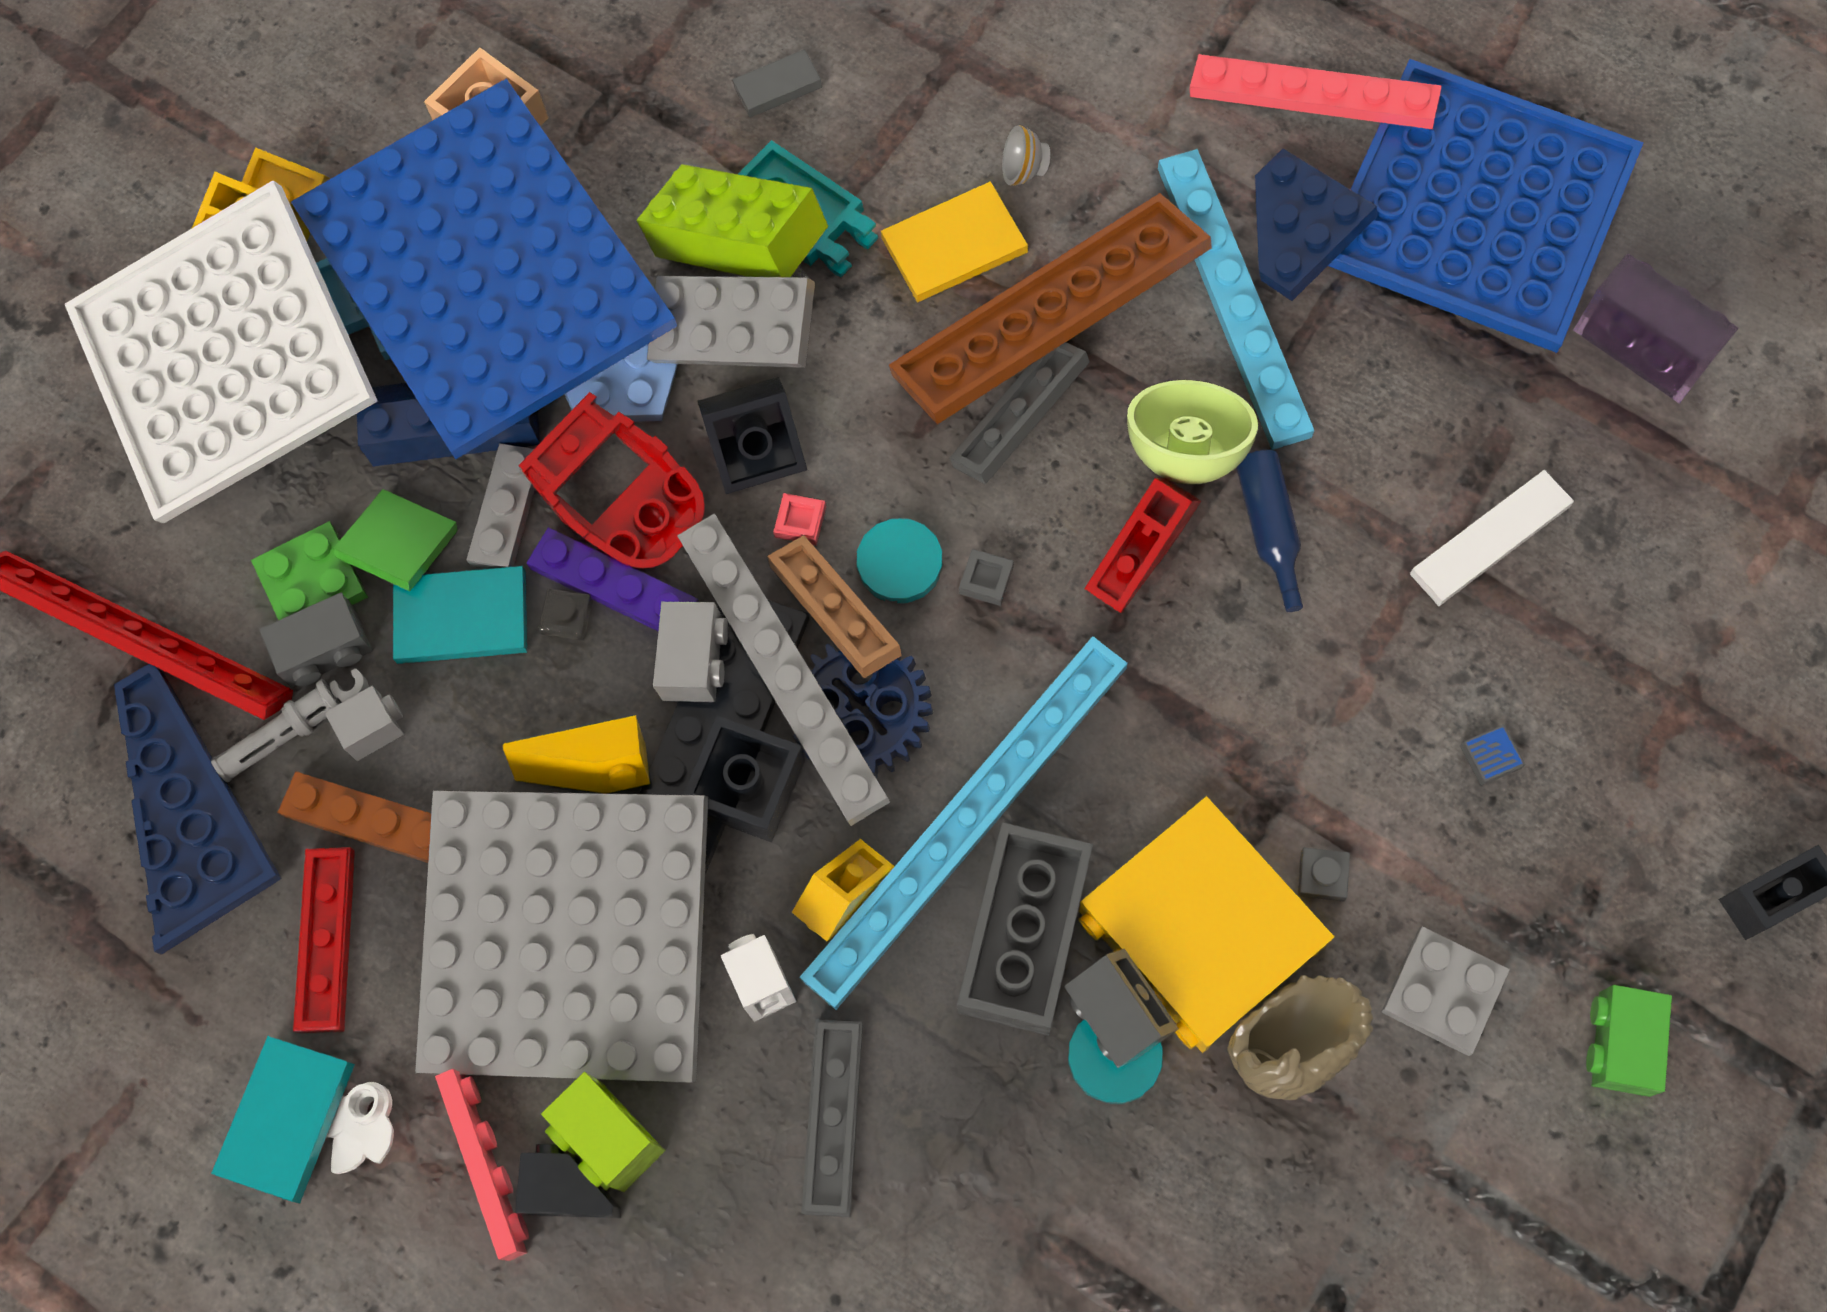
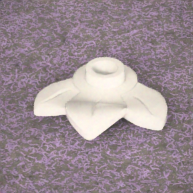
[327,1082,394,1174]

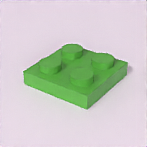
[251,521,368,620]

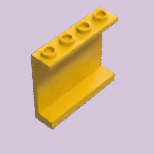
[1079,796,1334,1054]

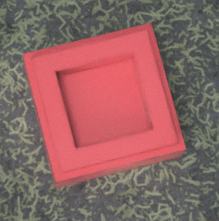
[773,493,826,546]

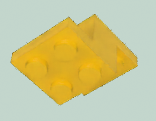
[192,147,330,242]

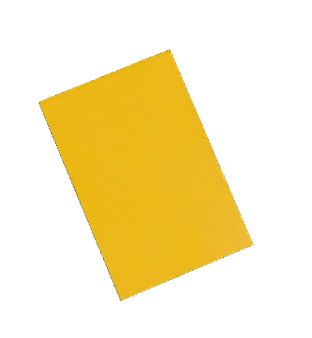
[881,181,1028,303]

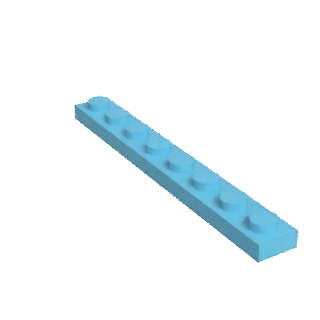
[1158,149,1314,450]

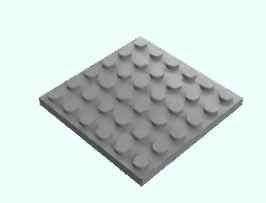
[415,791,708,1082]

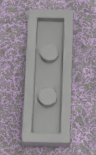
[466,443,535,569]

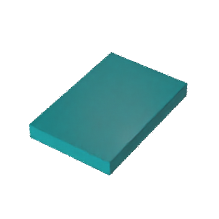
[393,566,527,664]
[211,1036,355,1203]

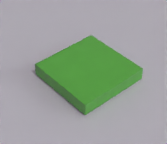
[333,489,458,591]

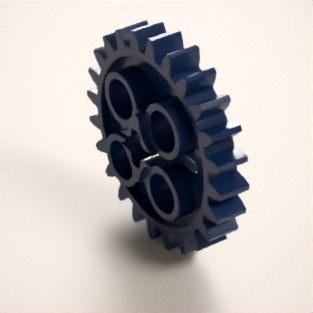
[788,643,933,778]

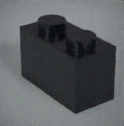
[1718,844,1827,940]

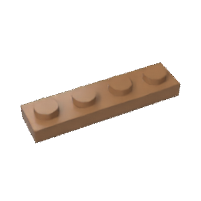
[767,535,902,678]

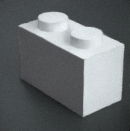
[721,934,796,1022]

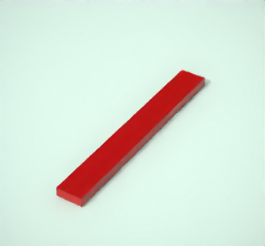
[0,551,293,720]

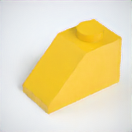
[792,839,895,941]

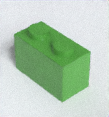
[1586,985,1672,1097]

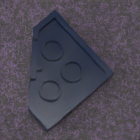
[1255,149,1378,301]

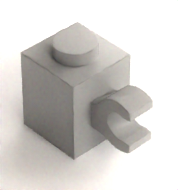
[324,669,404,761]

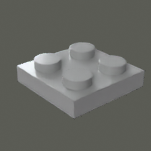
[1381,926,1510,1056]

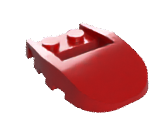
[518,392,705,569]

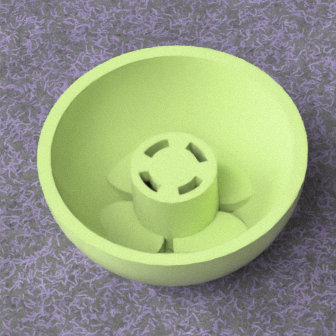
[1127,380,1258,484]

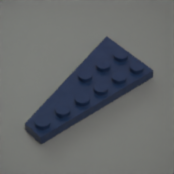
[114,664,282,955]

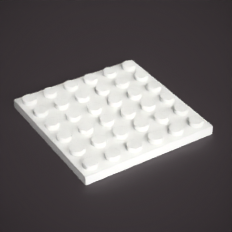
[65,181,378,523]

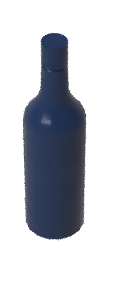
[1236,450,1303,612]

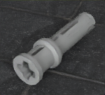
[211,679,341,782]

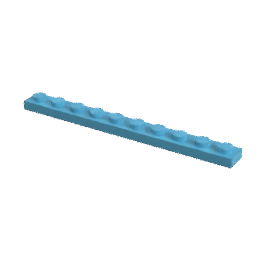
[800,636,1128,1010]

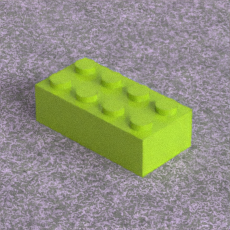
[636,164,828,277]

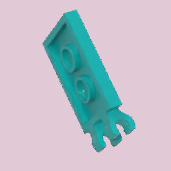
[738,140,878,277]

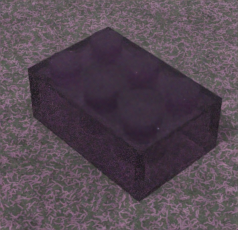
[1573,254,1739,404]

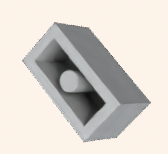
[653,602,728,702]

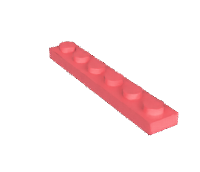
[1190,54,1442,130]

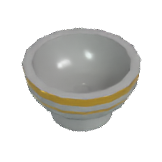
[1002,125,1050,185]

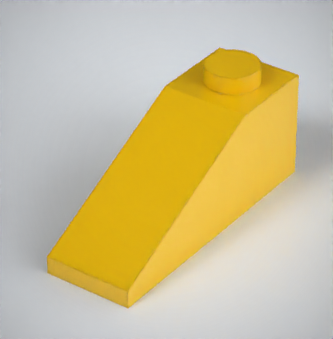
[503,715,650,794]

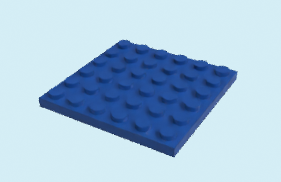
[1328,59,1643,353]

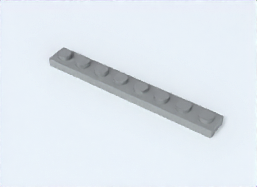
[677,513,890,826]

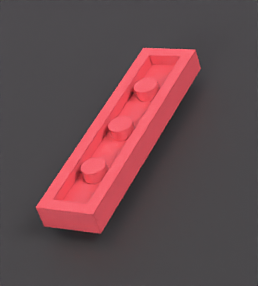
[435,1069,529,1261]

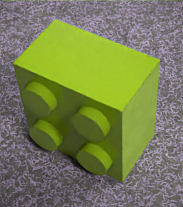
[541,1071,666,1192]

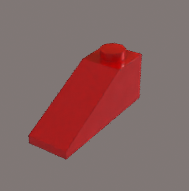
[1084,478,1201,613]

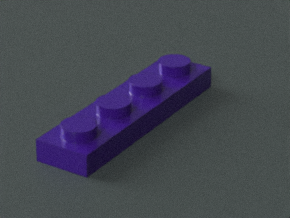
[526,527,699,631]

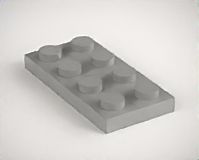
[647,276,815,368]

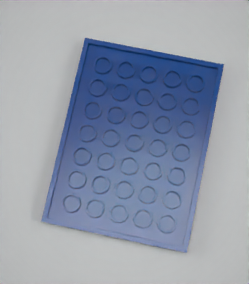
[291,78,677,459]

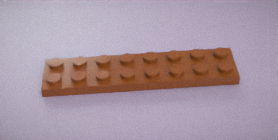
[889,193,1212,424]

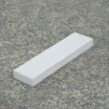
[1410,470,1574,606]

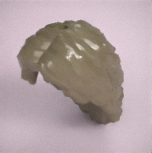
[1227,975,1373,1100]

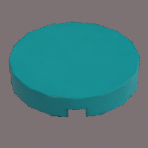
[857,519,942,603]
[1068,1020,1163,1104]

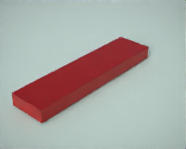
[293,847,355,1033]

